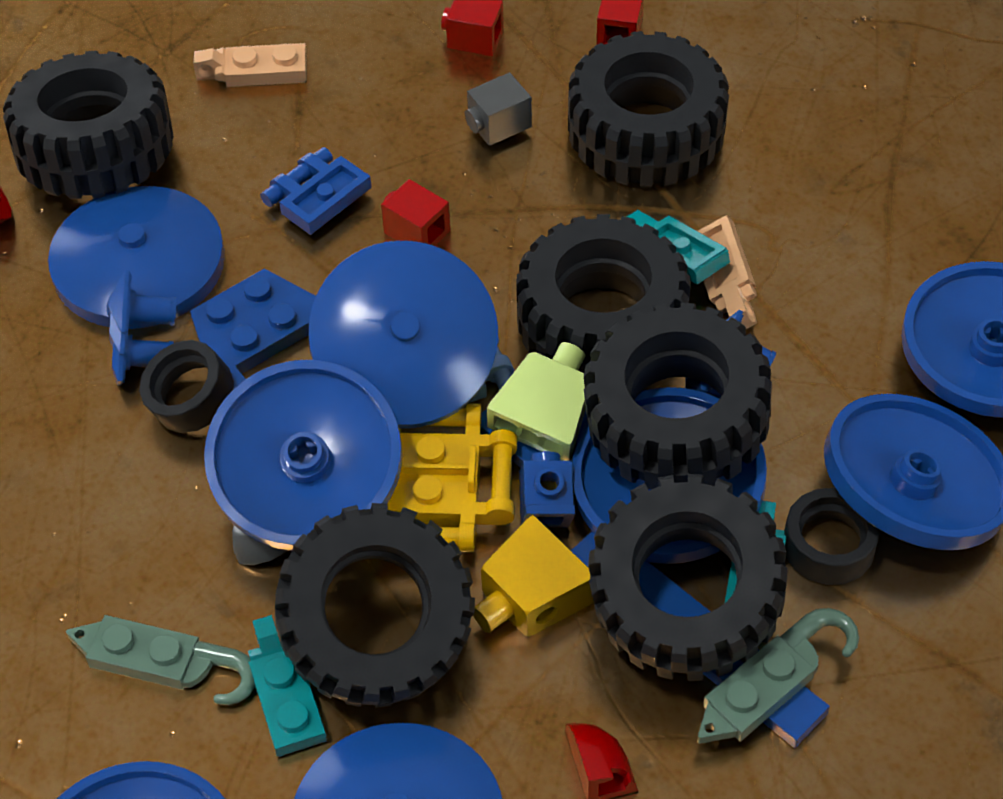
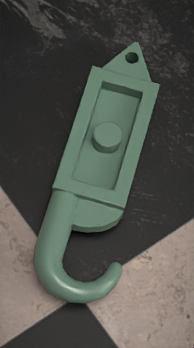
[697,608,860,744]
[66,615,255,705]

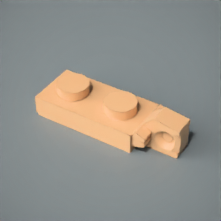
[194,43,307,87]
[698,215,757,329]

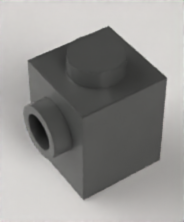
[465,72,532,146]

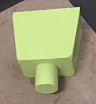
[487,342,586,461]

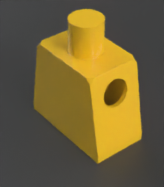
[473,515,593,636]

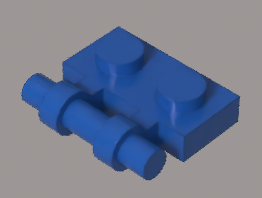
[260,147,372,235]

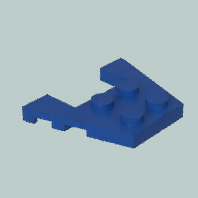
[190,268,316,389]

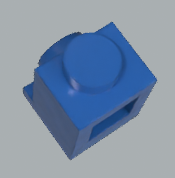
[519,451,575,528]

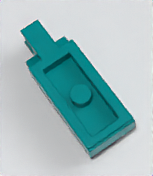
[627,210,730,284]
[248,615,327,757]

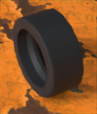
[139,340,234,433]
[784,488,880,585]

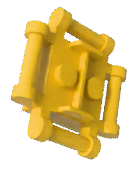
[387,404,518,552]

